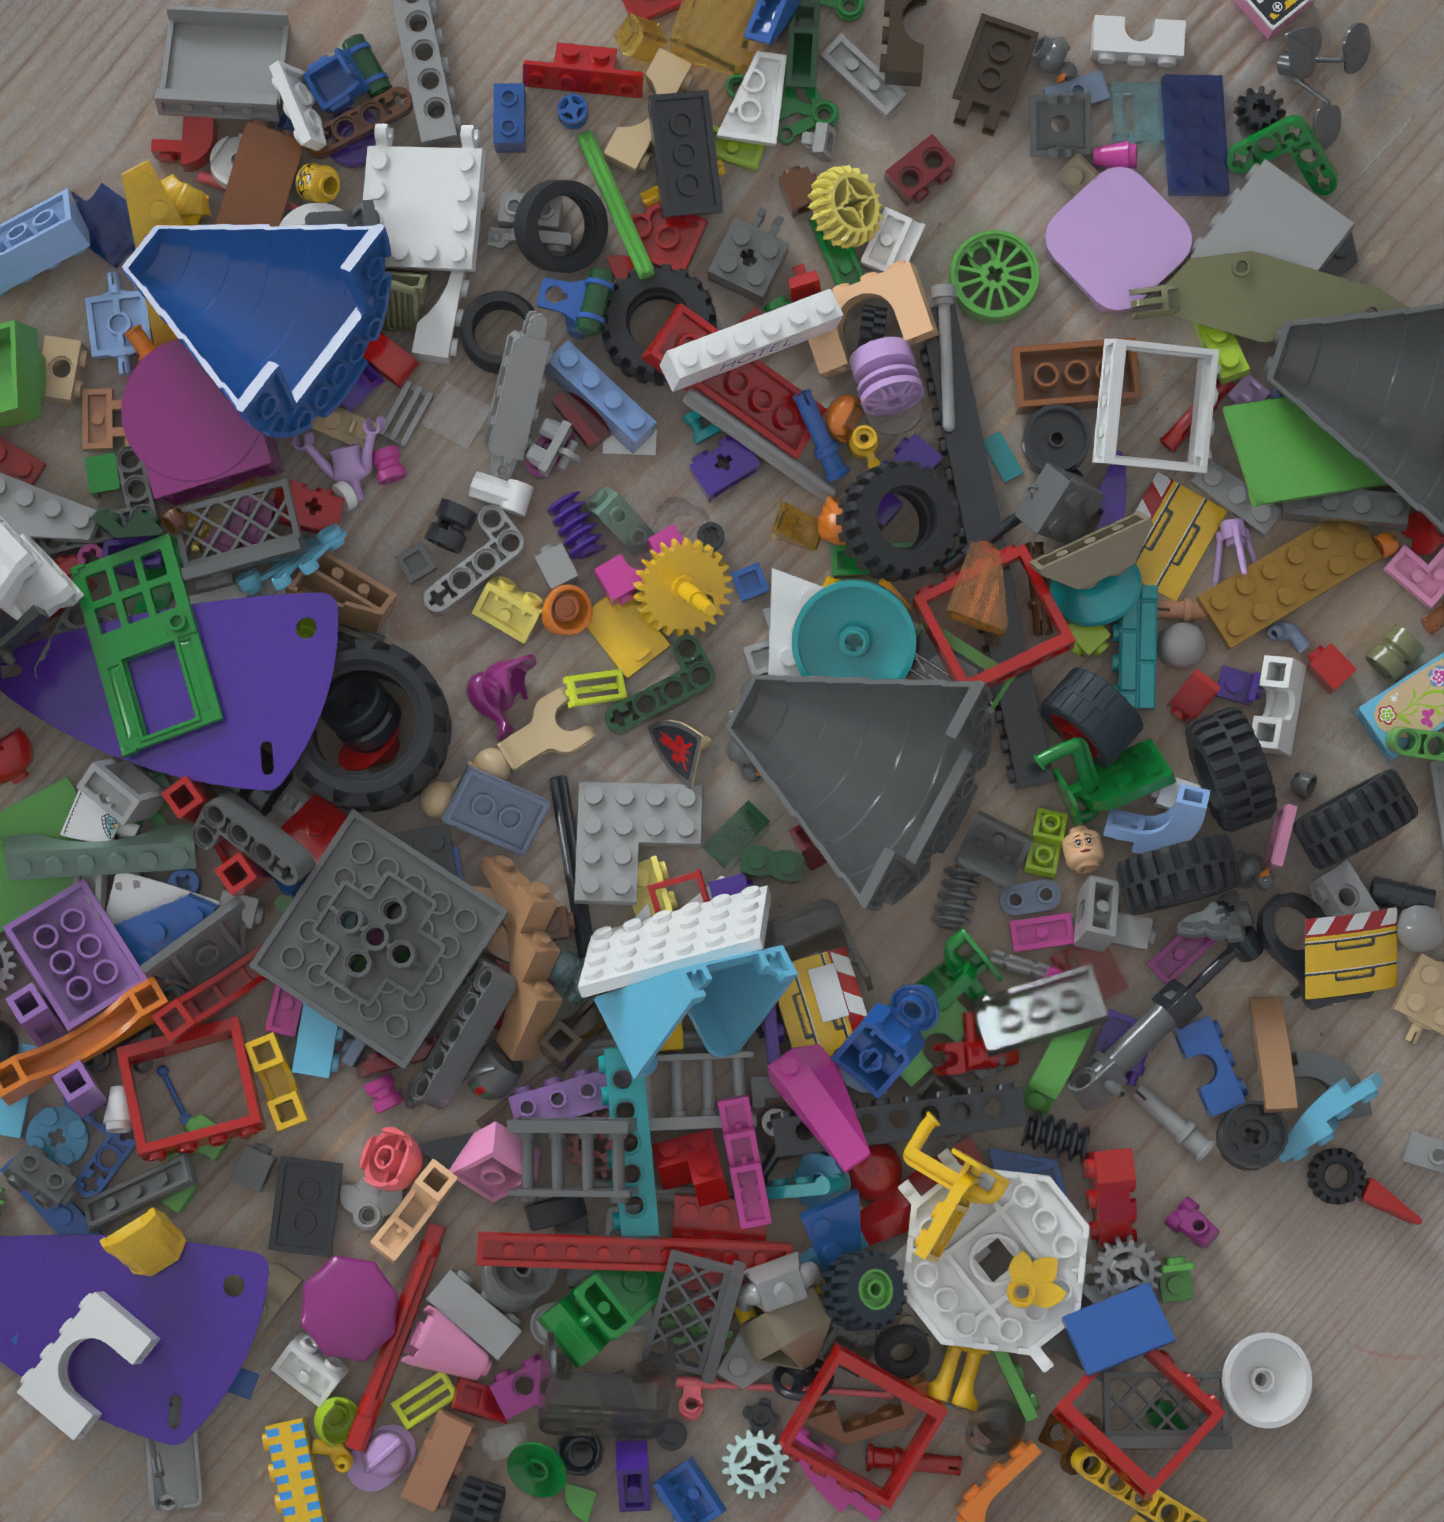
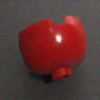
[0,727,34,785]
[848,1143,903,1201]

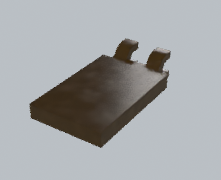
[952,13,1039,137]

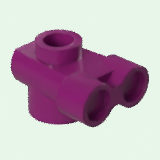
[1164,1196,1220,1249]

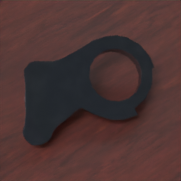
[1256,892,1374,1010]

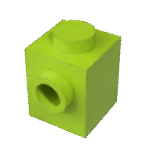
[1068,623,1111,659]

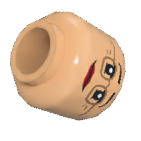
[1061,826,1105,874]

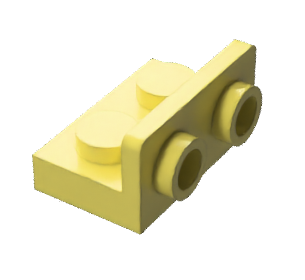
[472,576,544,644]
[632,856,678,917]

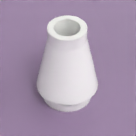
[103,1086,132,1133]

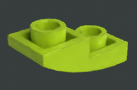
[1024,808,1068,879]

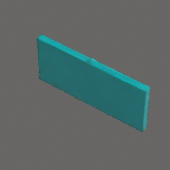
[984,431,1023,483]

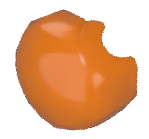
[824,394,863,444]

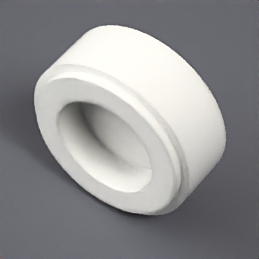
[330,480,358,512]

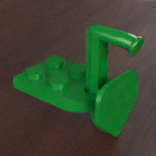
[1033,737,1176,827]
[887,928,1036,1026]

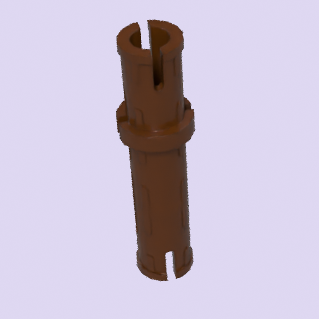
[1025,542,1053,636]

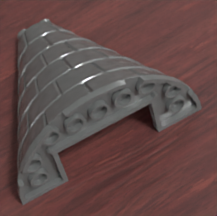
[1264,303,1444,533]
[725,675,995,911]

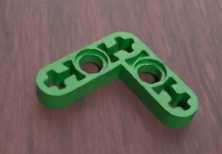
[1226,115,1338,195]

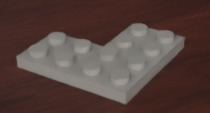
[574,781,702,905]

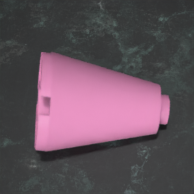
[401,1305,493,1380]

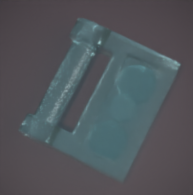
[1108,81,1167,145]

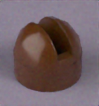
[160,508,188,535]

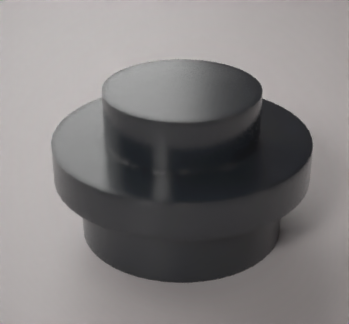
[656,1419,687,1451]

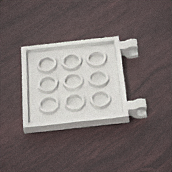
[363,124,486,272]

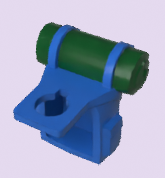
[303,34,393,114]
[536,268,615,340]

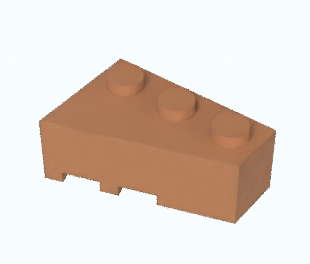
[400,1408,479,1513]

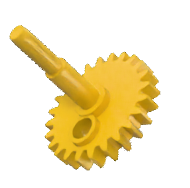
[633,537,733,637]

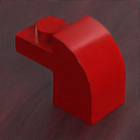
[151,116,218,172]

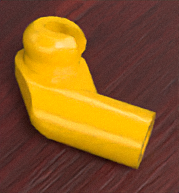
[312,1439,354,1473]

